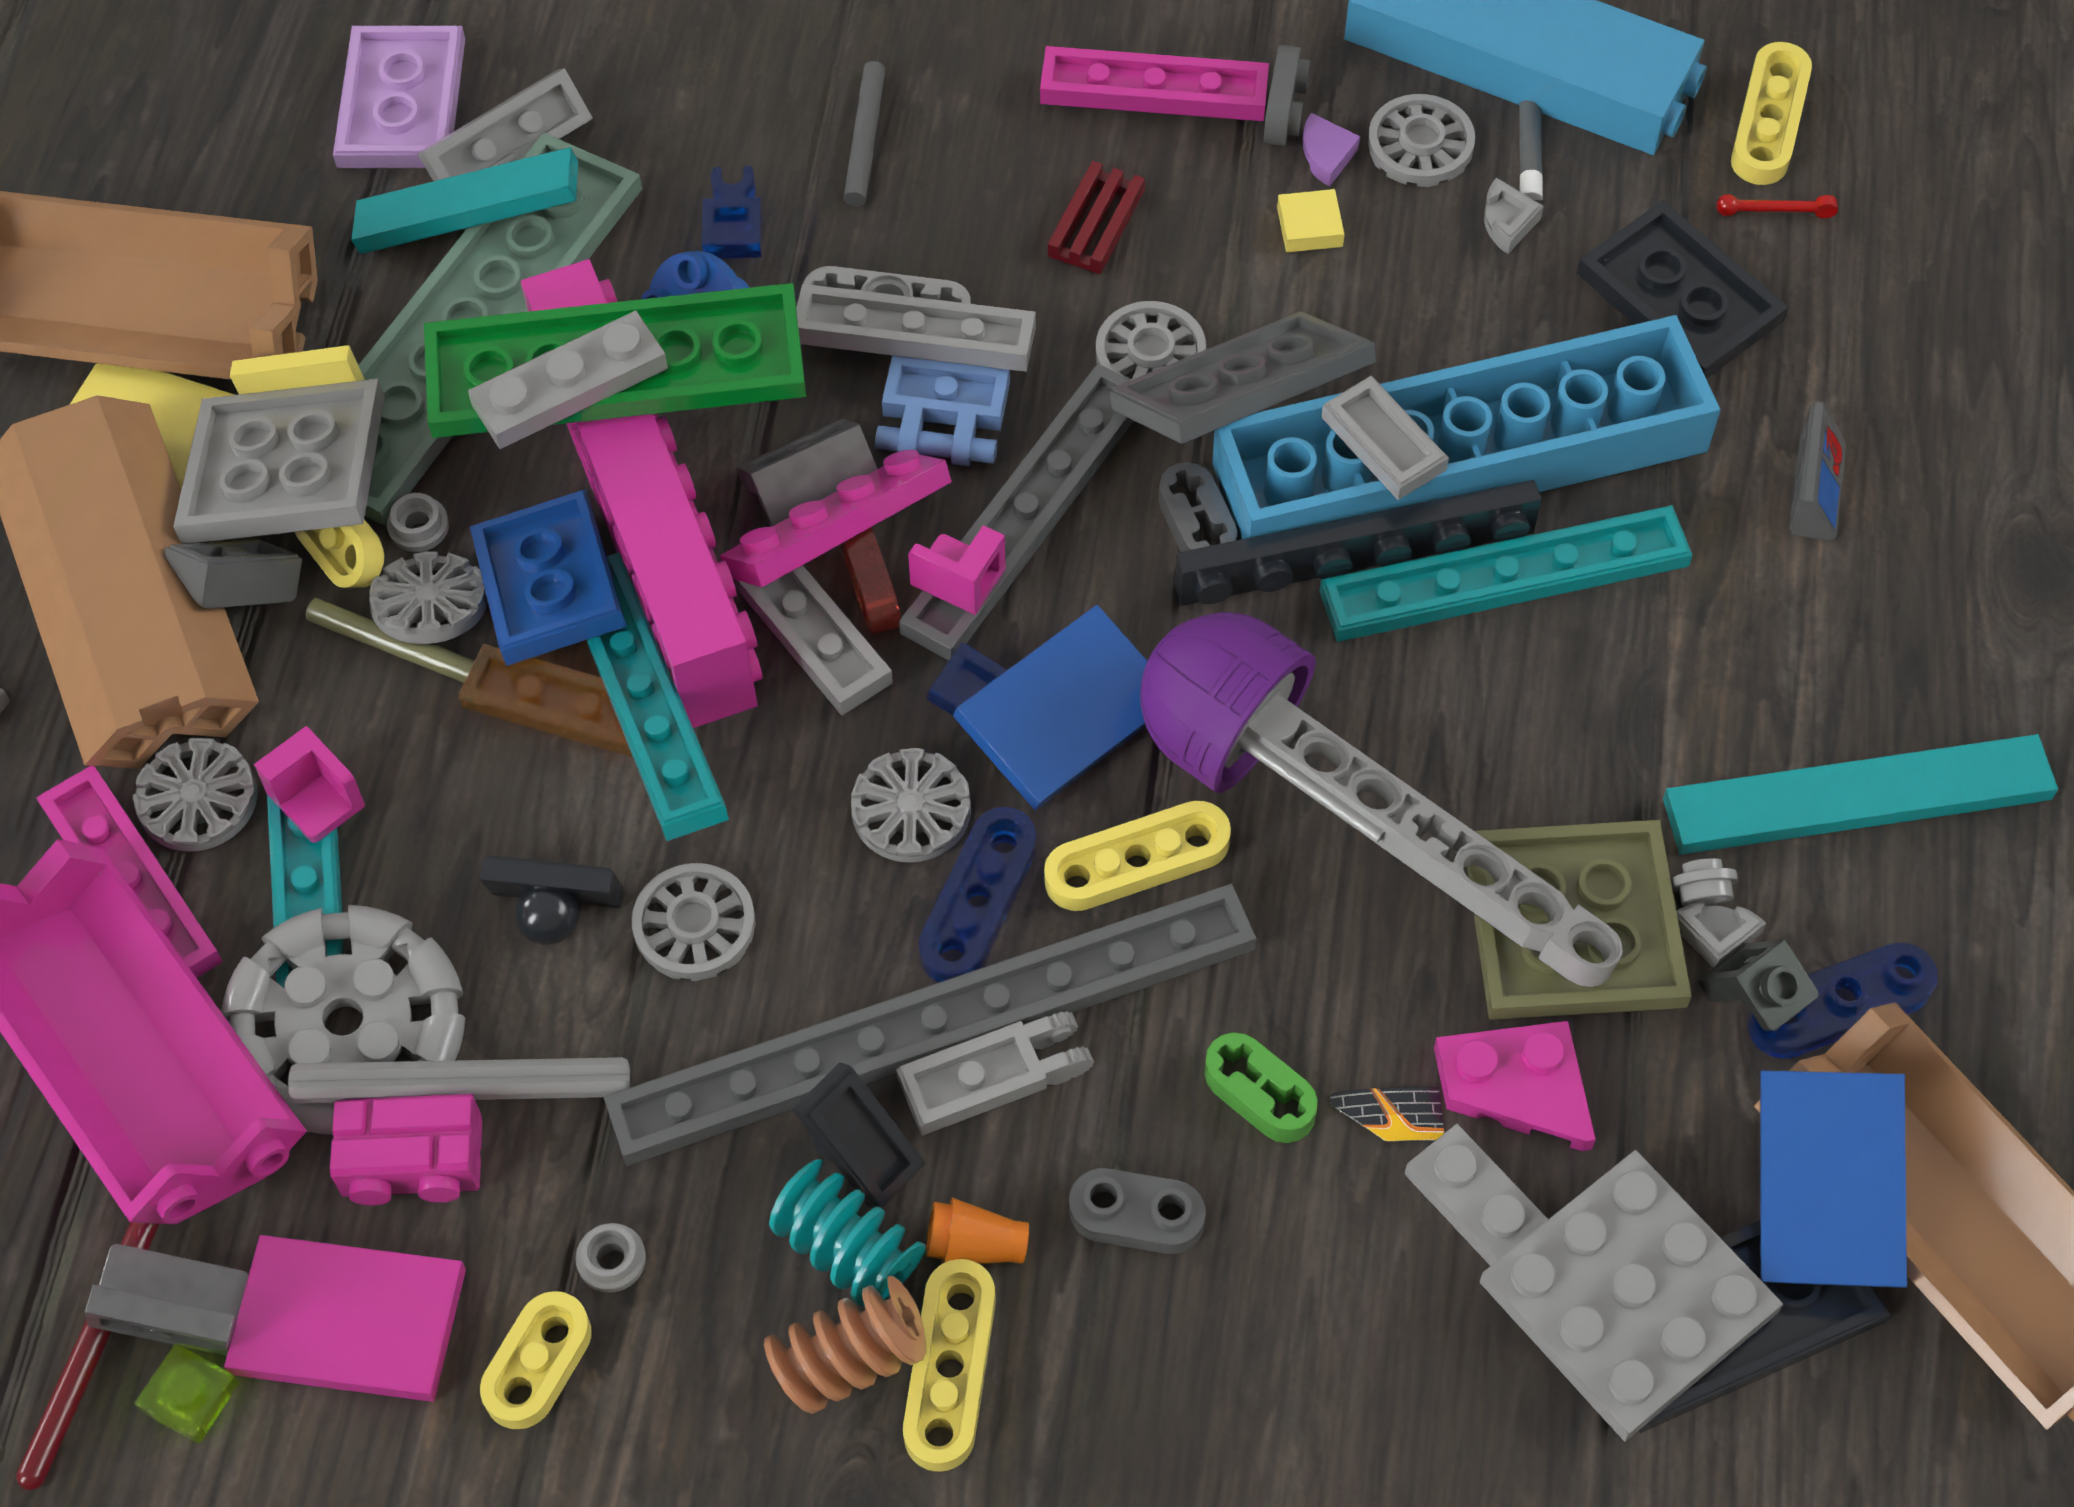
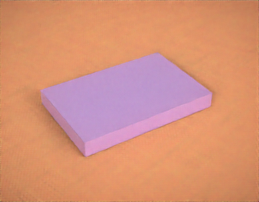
[333,26,465,168]

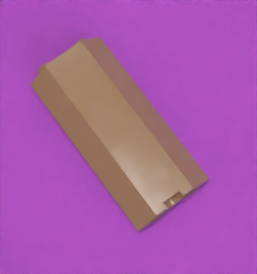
[0,191,318,380]
[0,395,259,769]
[1754,1002,2074,1430]

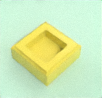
[1277,189,1345,253]

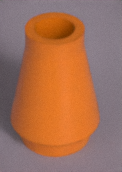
[925,1197,1029,1264]

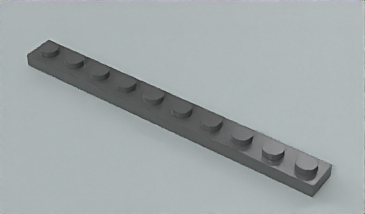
[604,883,1257,1166]

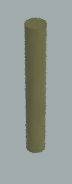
[306,598,481,685]

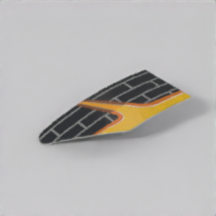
[1330,1087,1444,1141]

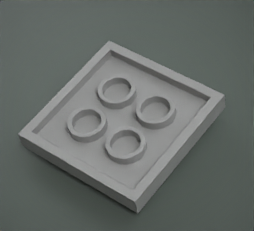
[173,379,385,544]
[1480,1150,1783,1442]

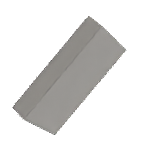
[1321,376,1449,500]

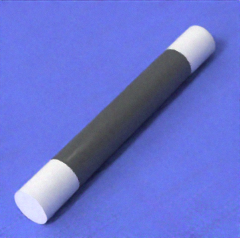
[1519,100,1543,200]

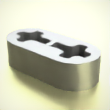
[1159,462,1238,552]

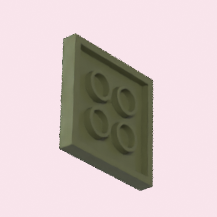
[1467,820,1692,1020]

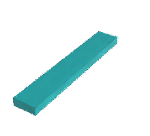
[1319,505,1693,642]
[586,553,729,841]
[1663,734,2058,855]

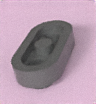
[1263,44,1311,147]
[1069,1168,1206,1254]

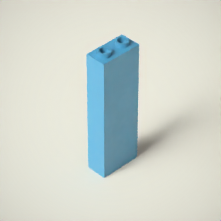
[1344,0,1707,156]

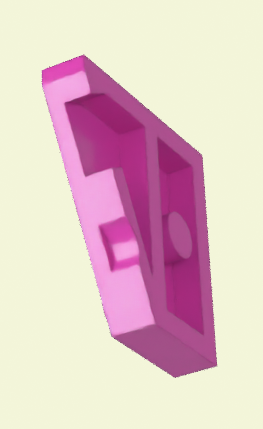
[1434,1021,1596,1151]

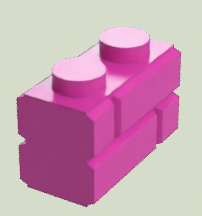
[330,1094,483,1206]

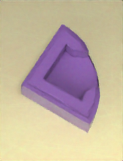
[1303,113,1360,187]

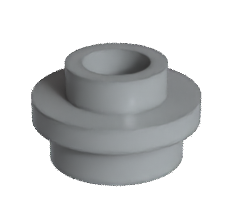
[387,493,449,552]
[1671,858,1738,906]
[576,1223,646,1293]

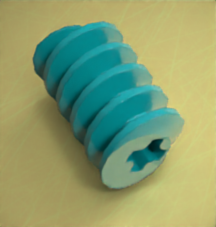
[769,1159,926,1307]

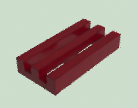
[1048,161,1145,274]

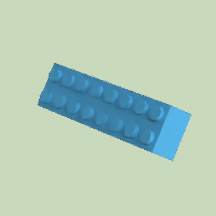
[1212,315,1721,540]

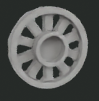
[1368,94,1475,187]
[1096,301,1206,380]
[369,551,487,644]
[133,738,258,852]
[851,748,971,862]
[632,863,756,981]

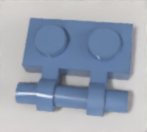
[875,355,1010,467]

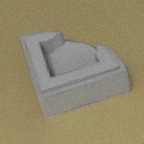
[1484,178,1544,254]
[1676,902,1766,968]

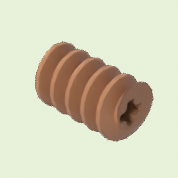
[764,1276,926,1414]

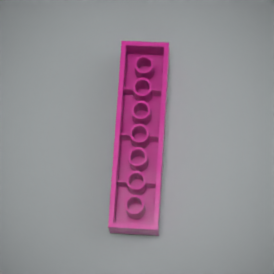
[520,259,763,728]

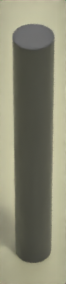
[843,61,886,207]

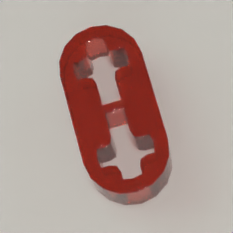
[841,527,901,635]

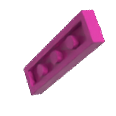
[1040,46,1269,121]
[720,450,952,587]
[36,766,223,978]

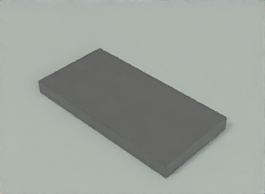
[1109,311,1376,444]

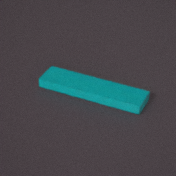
[351,147,578,254]
[267,795,345,988]

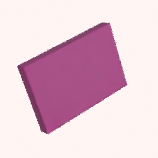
[224,1235,466,1402]

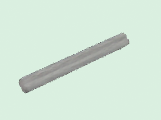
[288,1057,630,1104]

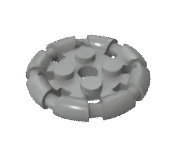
[221,905,465,1135]

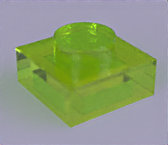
[134,1343,240,1444]

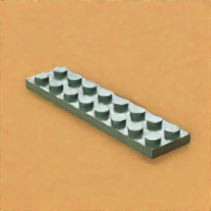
[358,132,642,526]

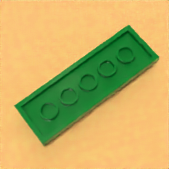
[424,283,806,438]

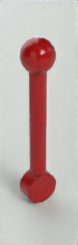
[1716,194,1838,219]

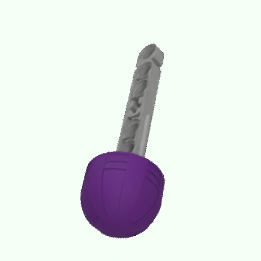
[1140,612,1623,987]

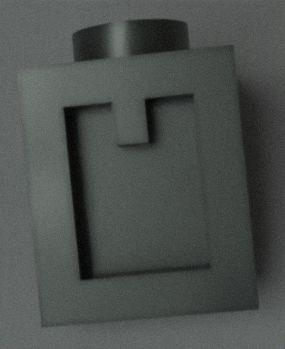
[1697,939,1818,1031]

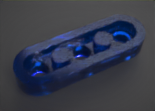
[919,807,1036,983]
[1748,942,1938,1058]

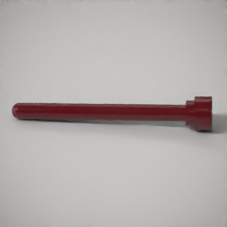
[16,1222,160,1490]

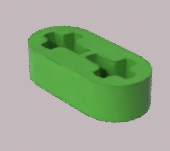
[1204,1032,1318,1143]

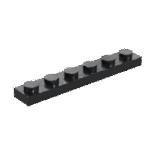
[1175,480,1542,606]

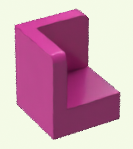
[908,525,1006,615]
[254,726,365,843]

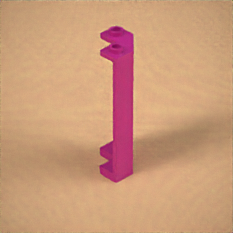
[0,839,307,1224]

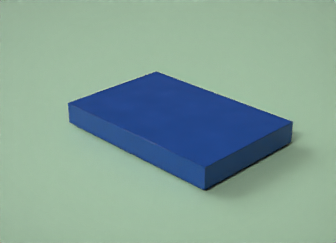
[470,489,627,666]
[953,605,1148,811]
[1760,1071,1907,1288]

